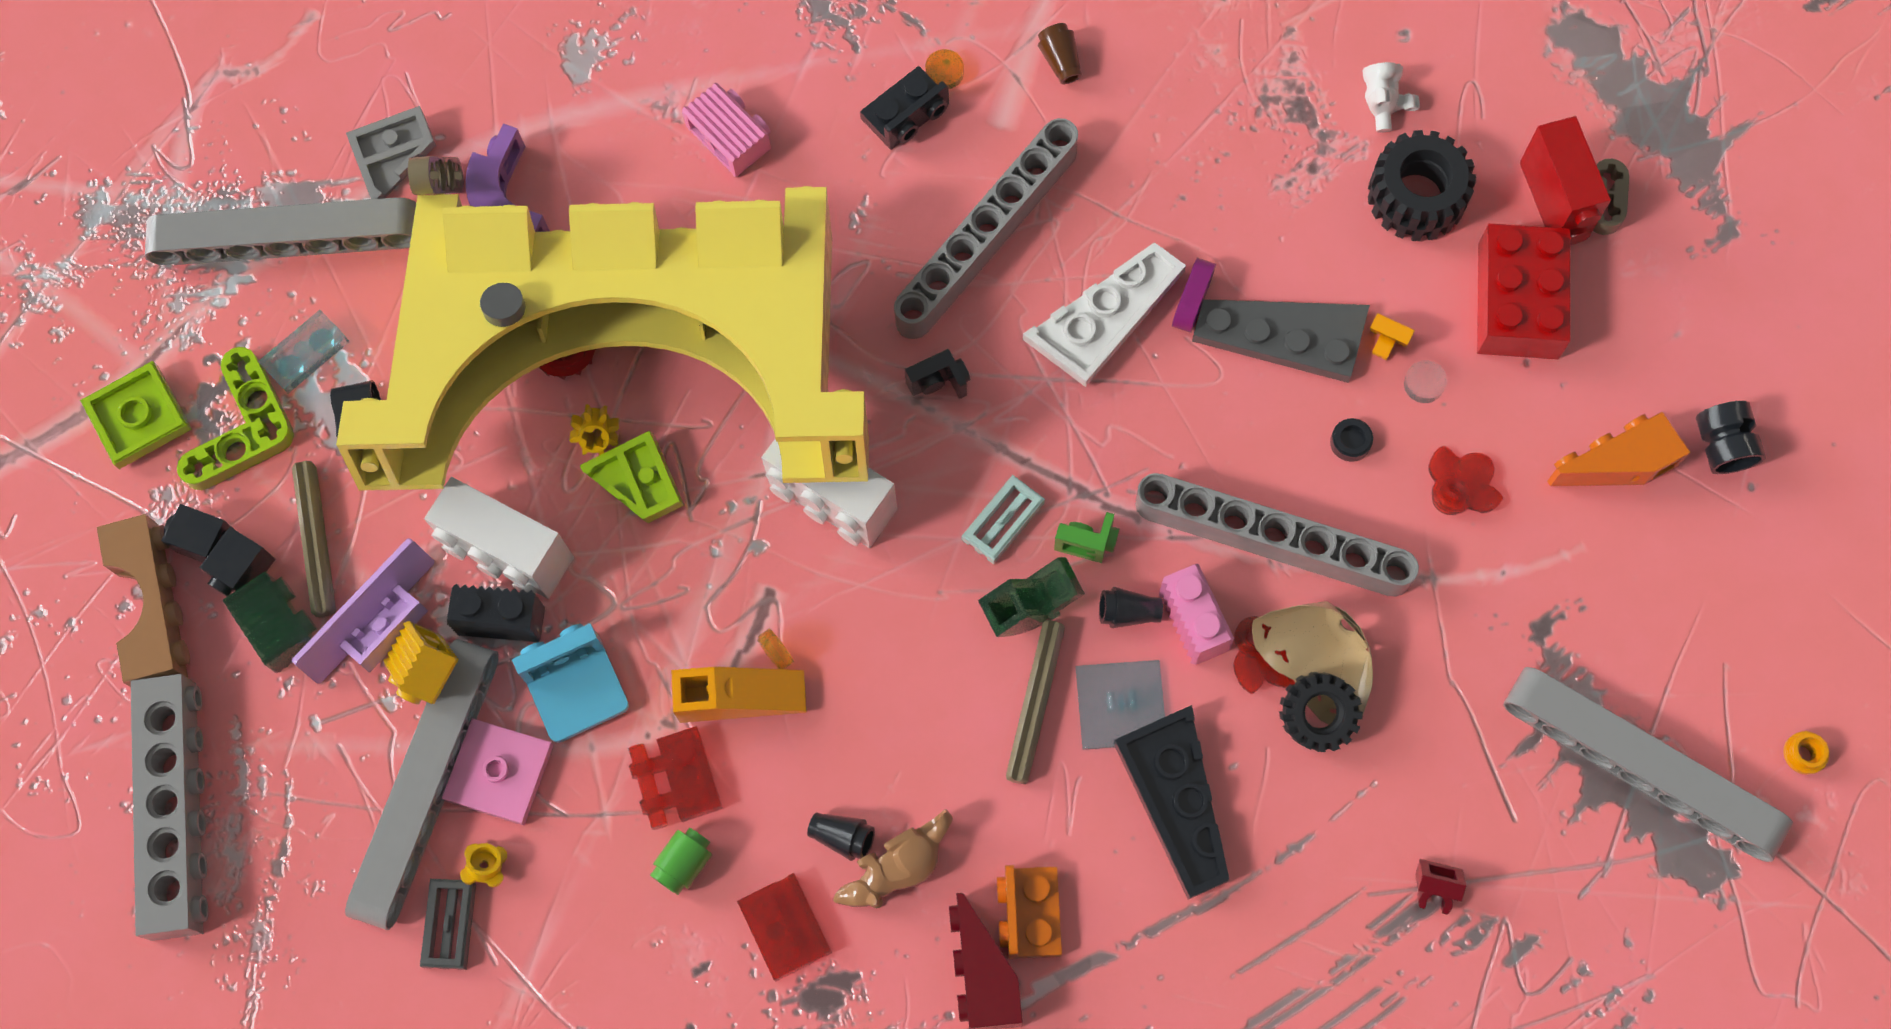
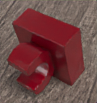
[1415,859,1466,915]

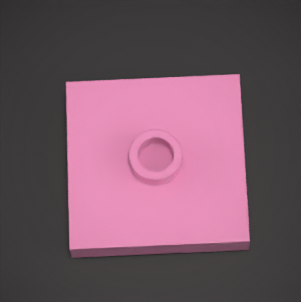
[442,718,554,826]

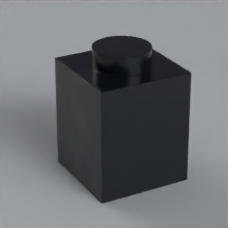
[161,504,235,562]
[199,527,276,599]

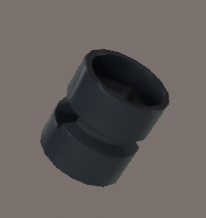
[1696,401,1766,474]

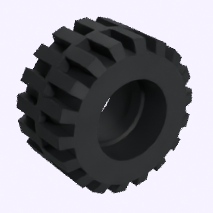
[1368,130,1476,241]

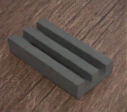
[420,879,476,970]

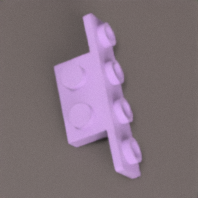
[292,538,434,684]

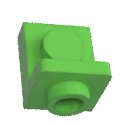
[1054,512,1120,563]

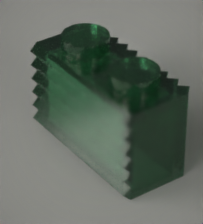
[223,571,317,673]

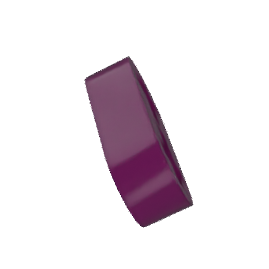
[1172,258,1216,333]

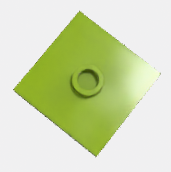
[80,361,192,469]

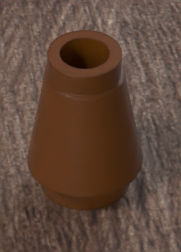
[1038,23,1082,85]

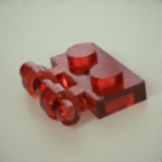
[628,726,723,830]

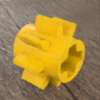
[569,404,620,455]

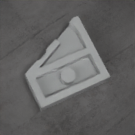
[346,106,436,199]

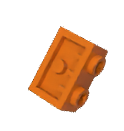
[997,865,1062,959]

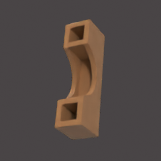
[97,514,190,687]

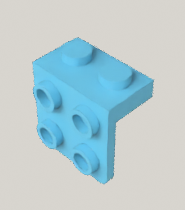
[512,623,629,743]

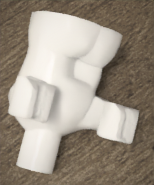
[1362,62,1420,133]

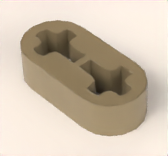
[1593,159,1629,235]

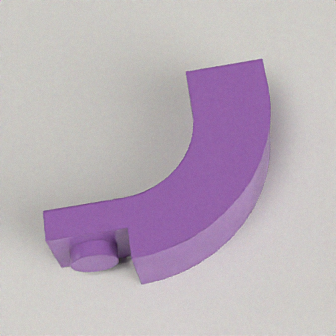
[466,124,550,232]

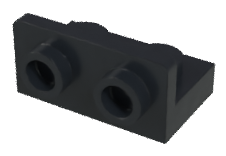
[860,66,949,150]

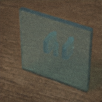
[1075,660,1165,750]

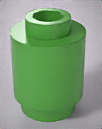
[650,828,712,895]

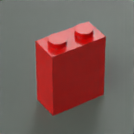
[1520,116,1611,245]

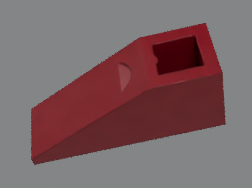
[949,893,1023,1029]

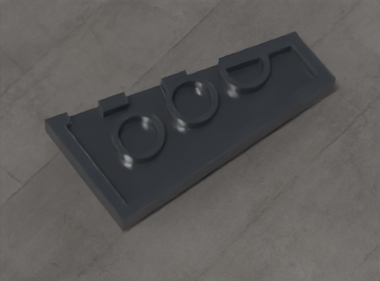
[1113,705,1229,900]

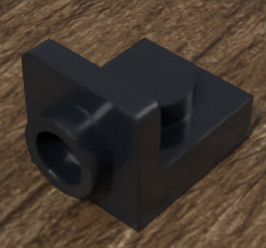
[905,349,971,399]

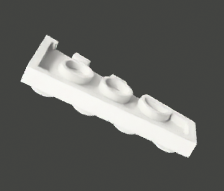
[1023,242,1186,387]

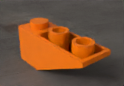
[1547,412,1690,486]

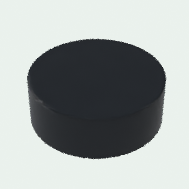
[1330,418,1373,462]

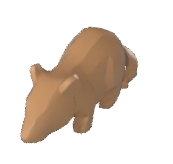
[833,809,953,909]

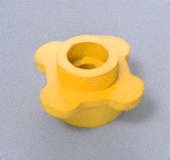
[460,843,507,887]

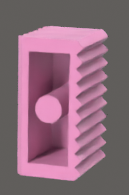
[682,83,771,177]
[1159,564,1234,665]

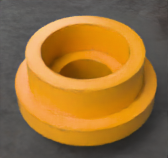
[1783,731,1829,775]

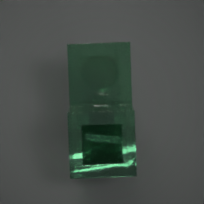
[978,557,1085,637]

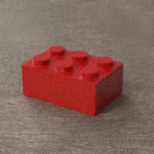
[1477,223,1570,360]

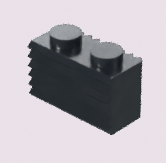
[447,584,545,642]

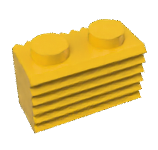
[383,621,459,705]

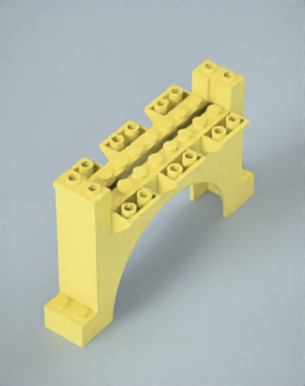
[336,186,869,490]

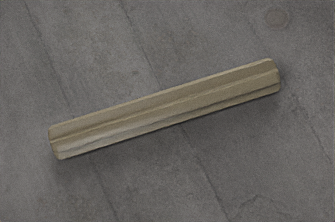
[292,461,336,617]
[1006,620,1065,784]

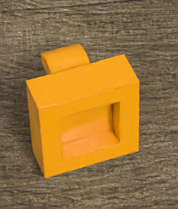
[1370,313,1415,360]

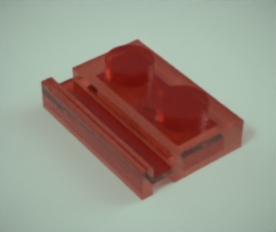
[737,873,832,982]

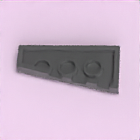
[1192,300,1370,383]

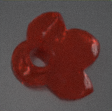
[1428,446,1504,515]
[1233,616,1295,694]

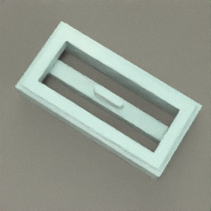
[961,475,1045,565]

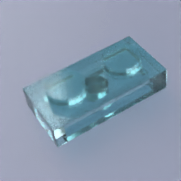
[258,310,350,394]

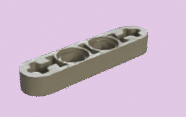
[408,156,464,195]

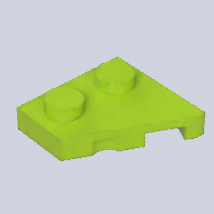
[580,431,684,523]

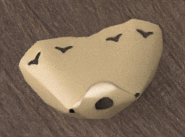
[1252,601,1373,725]

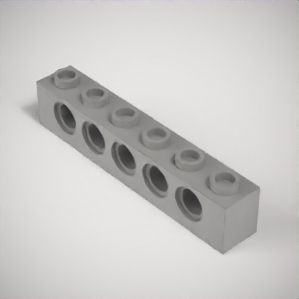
[131,674,209,941]

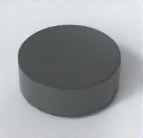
[480,283,526,327]

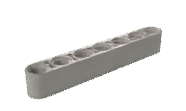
[894,118,1078,339]
[145,198,416,265]
[1135,473,1419,597]
[345,639,498,930]
[1503,667,1793,862]

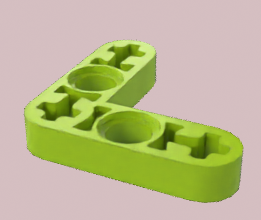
[177,347,294,490]

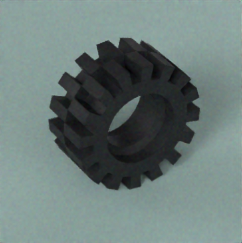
[1279,672,1363,752]

